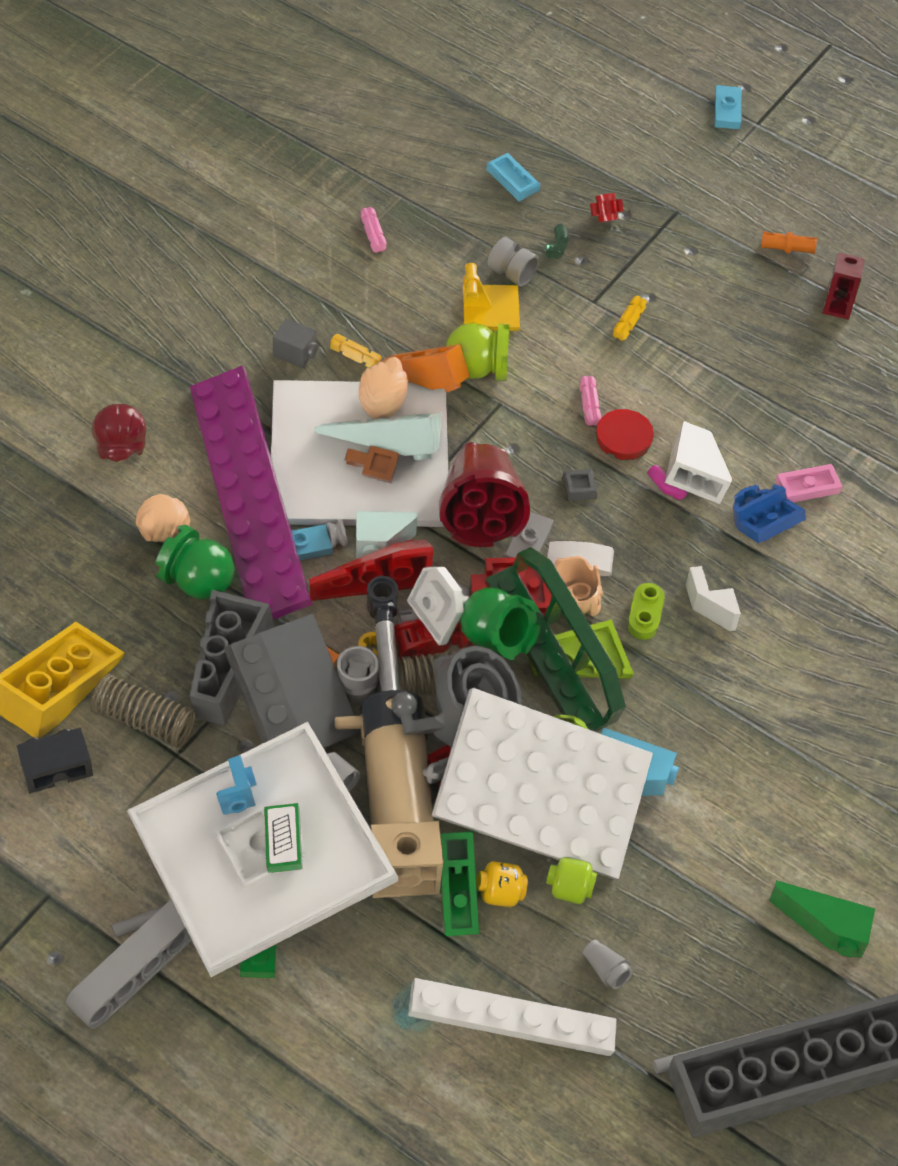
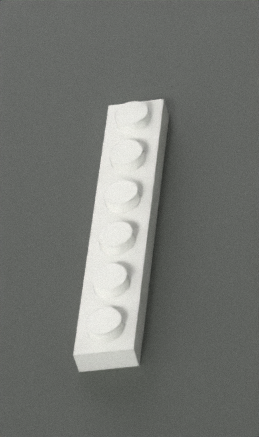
[408,978,616,1056]

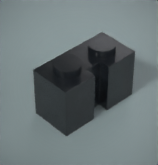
[16,727,93,794]

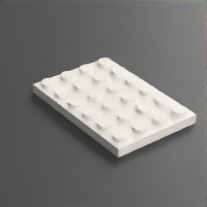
[432,688,653,879]

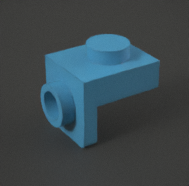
[216,755,257,815]

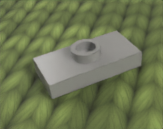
[505,512,554,558]

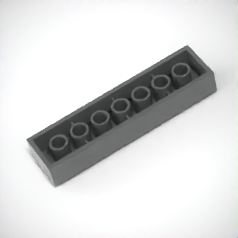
[667,993,898,1138]

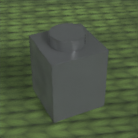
[273,318,319,368]

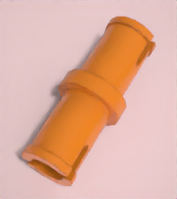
[761,231,817,254]

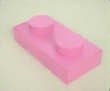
[776,464,843,503]

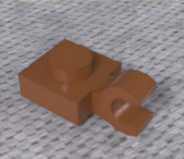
[344,445,400,484]

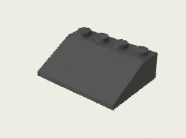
[224,614,361,748]

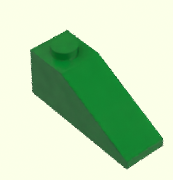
[440,831,479,936]
[769,880,875,958]

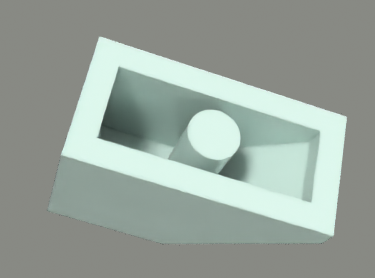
[356,511,417,558]

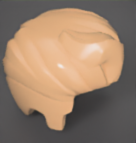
[359,357,408,419]
[136,494,190,542]
[550,556,603,616]

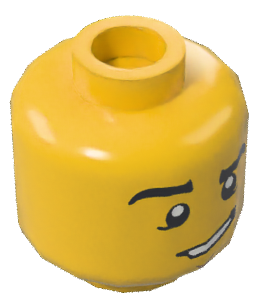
[476,861,528,908]

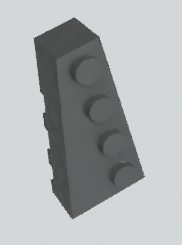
[190,590,274,726]

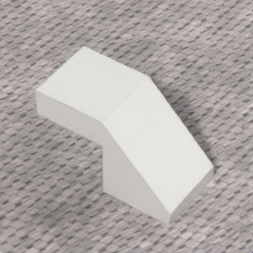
[686,566,741,631]

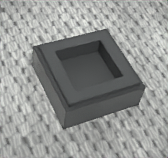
[562,469,597,501]

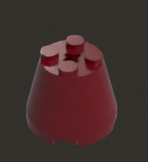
[439,442,530,547]

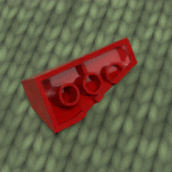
[309,539,434,601]

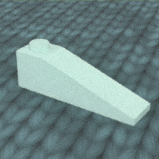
[315,413,442,460]

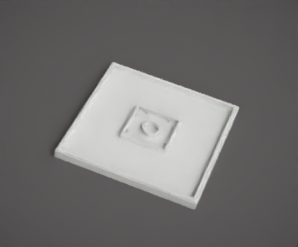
[271,380,448,527]
[127,722,399,977]

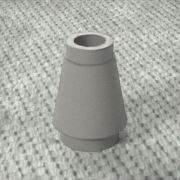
[583,940,633,989]

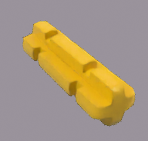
[612,296,647,341]
[330,334,382,368]

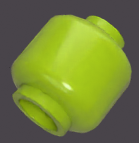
[546,857,597,904]

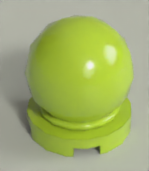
[445,322,509,381]

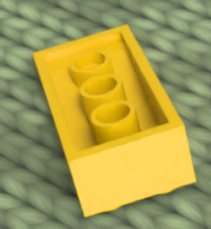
[0,622,125,738]

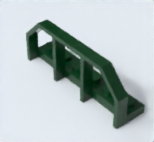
[485,547,626,732]

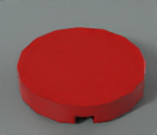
[596,409,654,460]

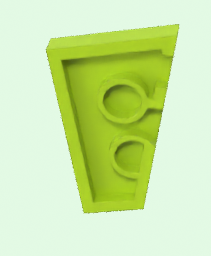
[526,619,634,679]

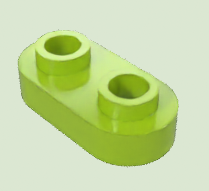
[627,583,665,640]

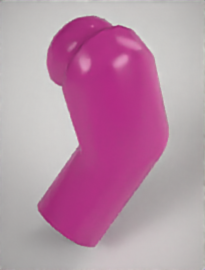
[647,465,687,500]

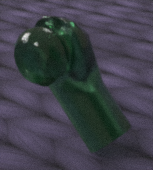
[546,224,569,259]

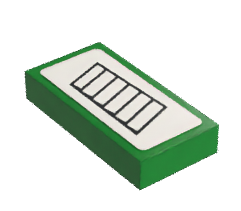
[264,803,303,873]

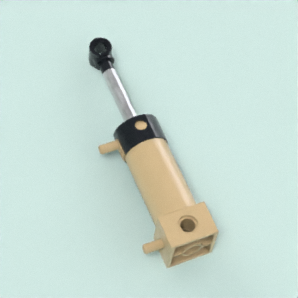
[334,576,443,898]

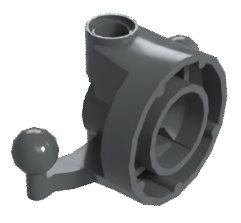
[391,646,521,749]

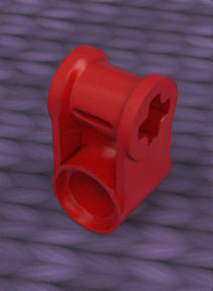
[394,619,452,661]

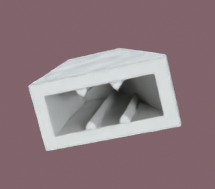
[665,422,732,504]

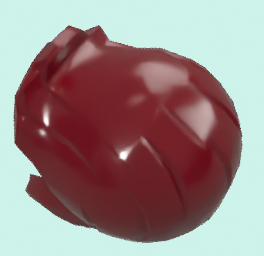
[92,404,147,462]

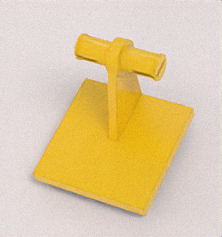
[463,263,520,331]

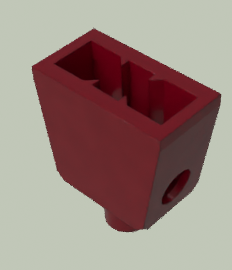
[822,253,865,320]

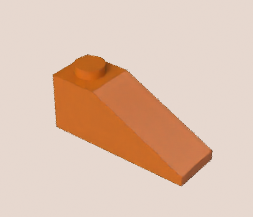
[381,344,470,392]

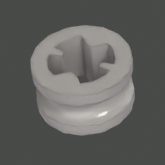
[326,519,347,549]

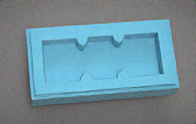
[714,85,742,129]
[486,153,540,201]
[292,524,333,560]

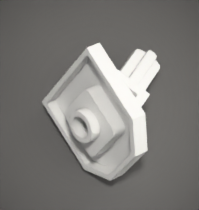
[407,567,469,645]

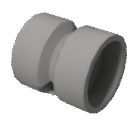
[487,237,539,287]
[337,646,378,704]

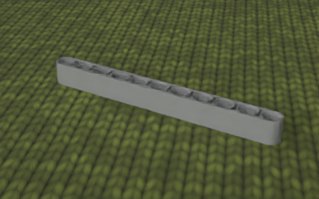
[66,752,360,1029]

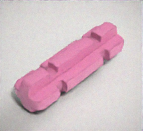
[360,207,387,253]
[579,376,601,426]

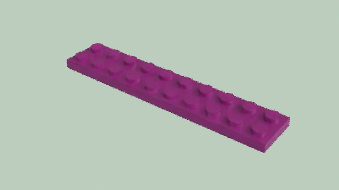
[189,365,312,620]

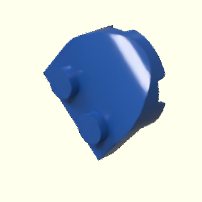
[733,484,806,544]

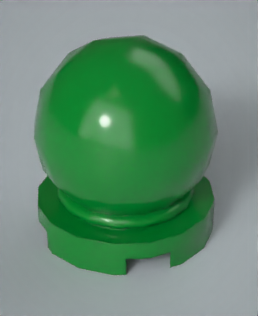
[155,524,235,600]
[460,587,541,660]

